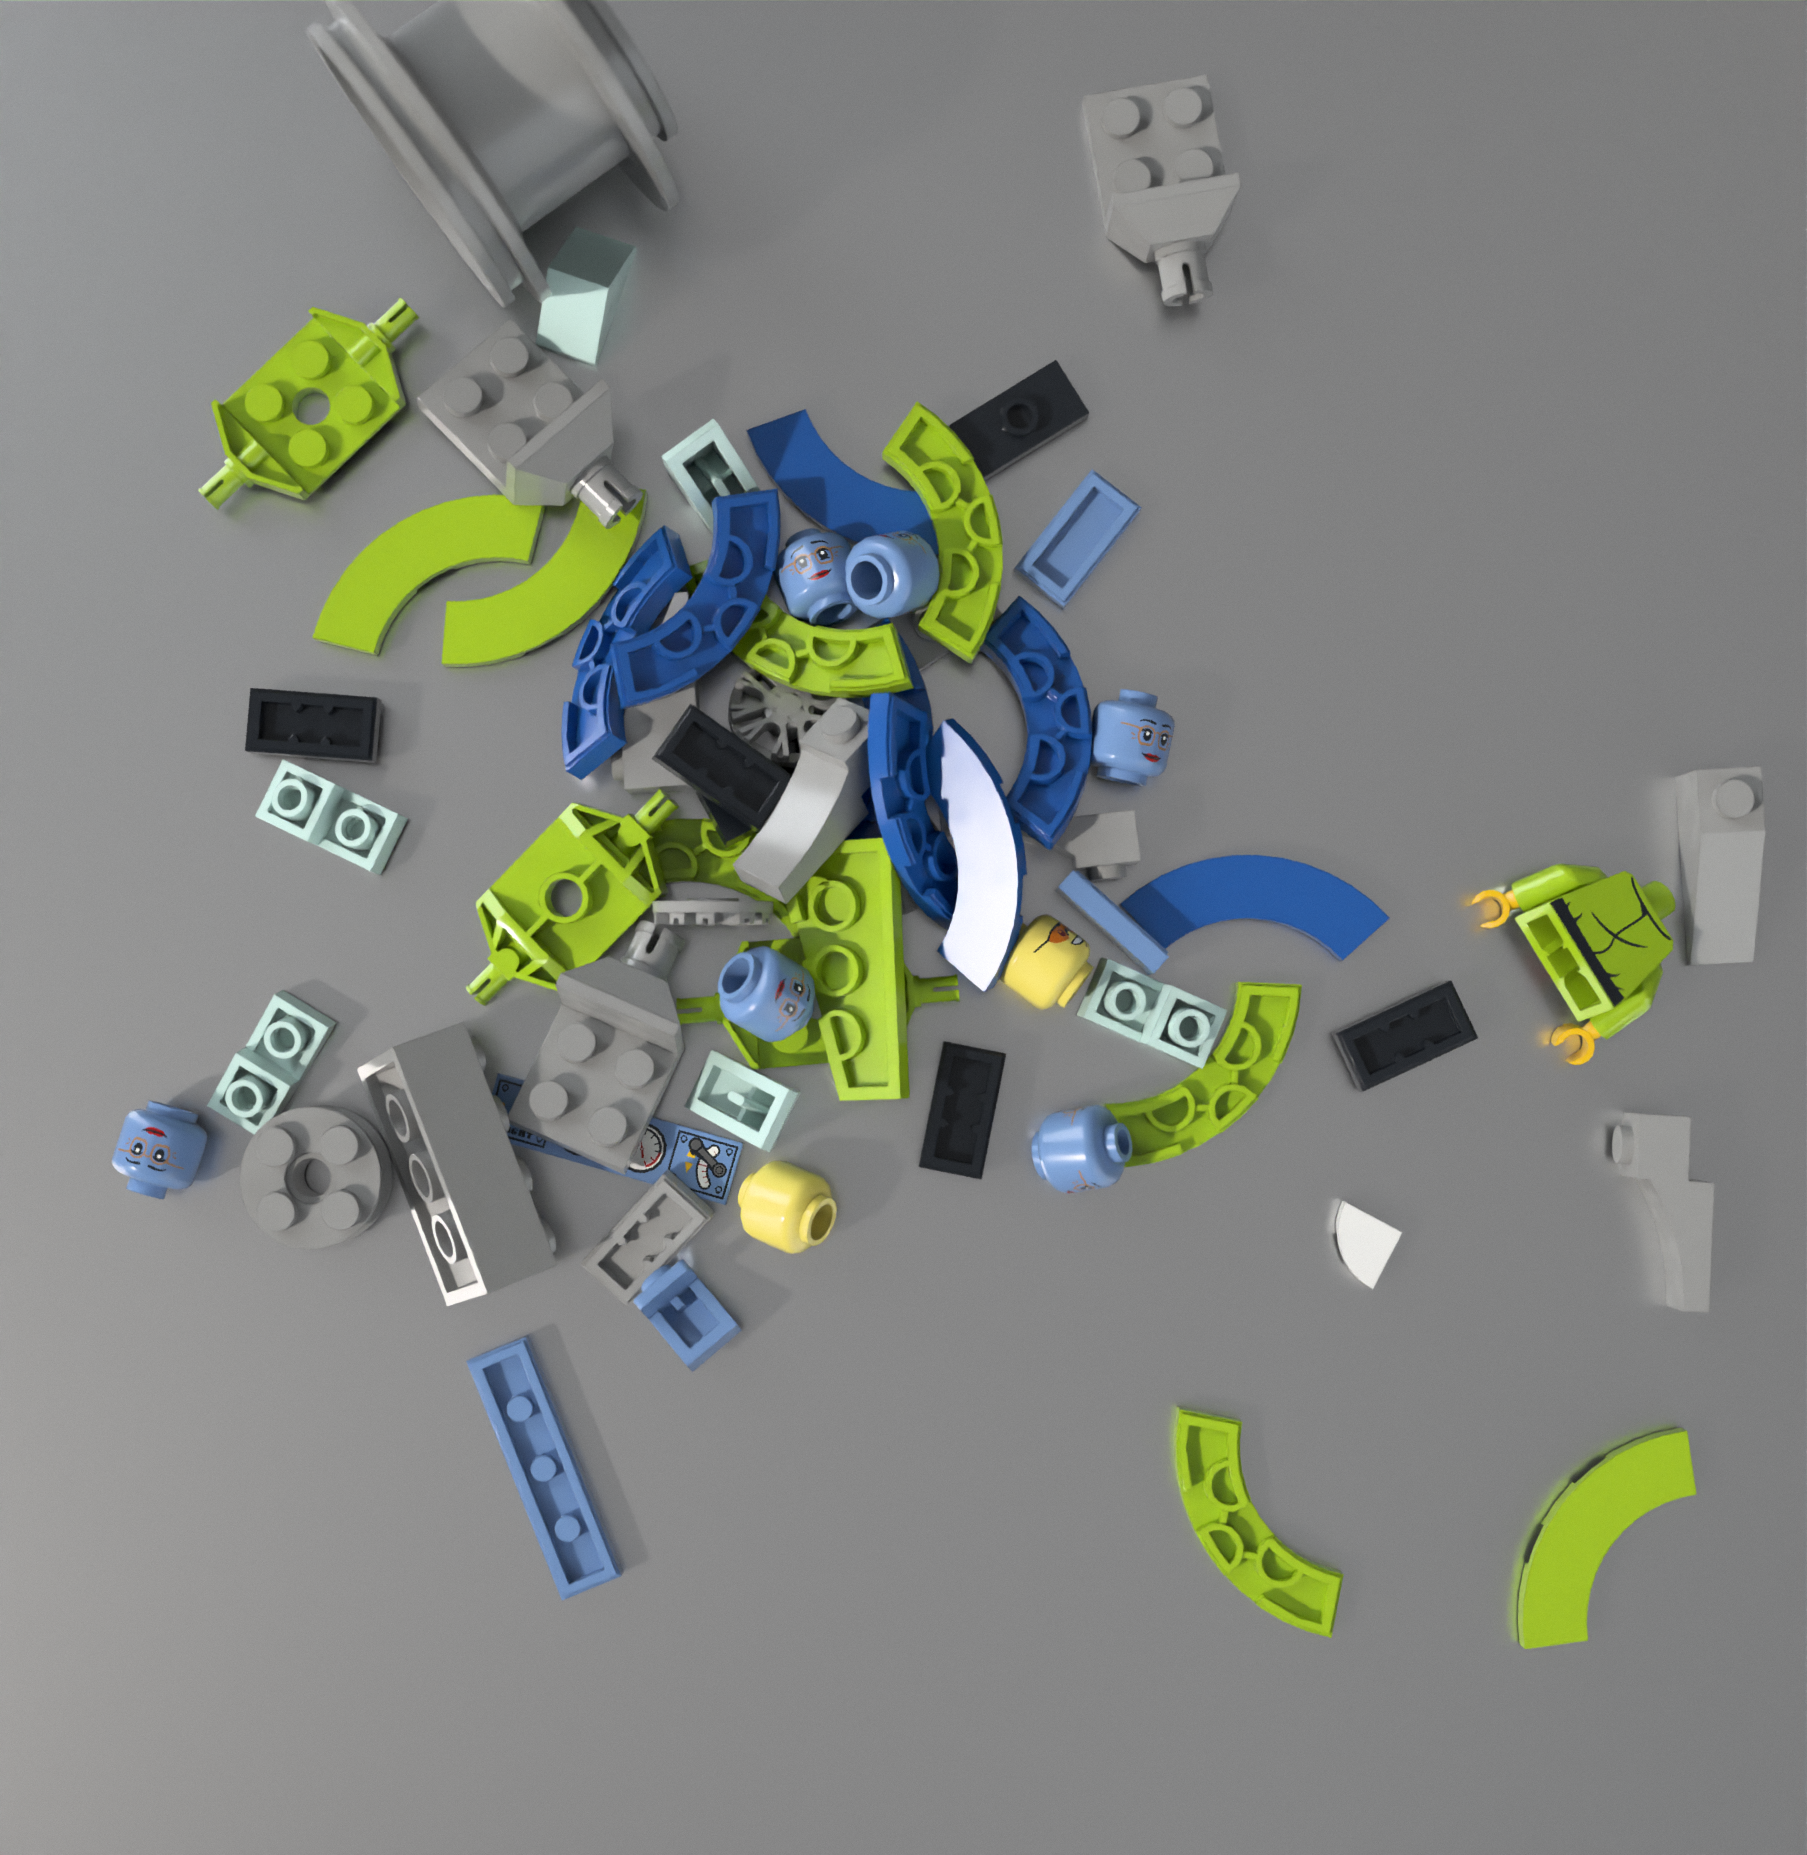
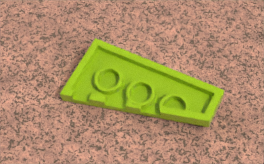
[786,838,910,1101]

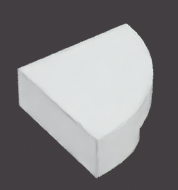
[1335,1201,1402,1289]

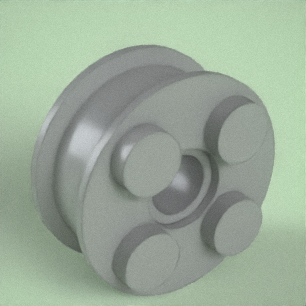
[239,1105,393,1250]

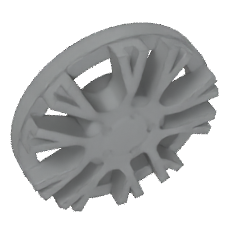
[728,669,847,768]
[652,898,773,926]

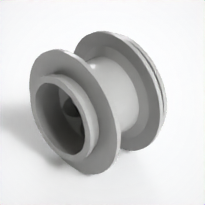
[306,0,679,308]

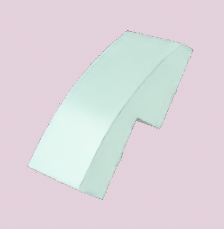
[255,759,408,875]
[1077,957,1228,1069]
[207,990,337,1134]

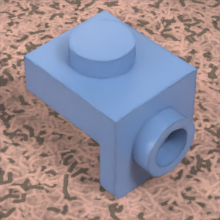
[633,1260,742,1372]

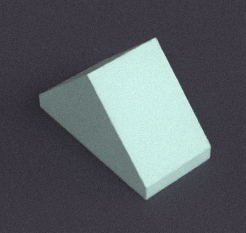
[536,227,637,367]
[661,419,761,535]
[684,1050,801,1152]

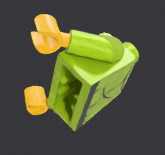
[1471,863,1676,1065]

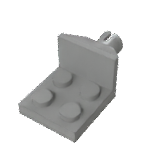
[1082,74,1241,306]
[417,318,643,529]
[508,920,685,1175]

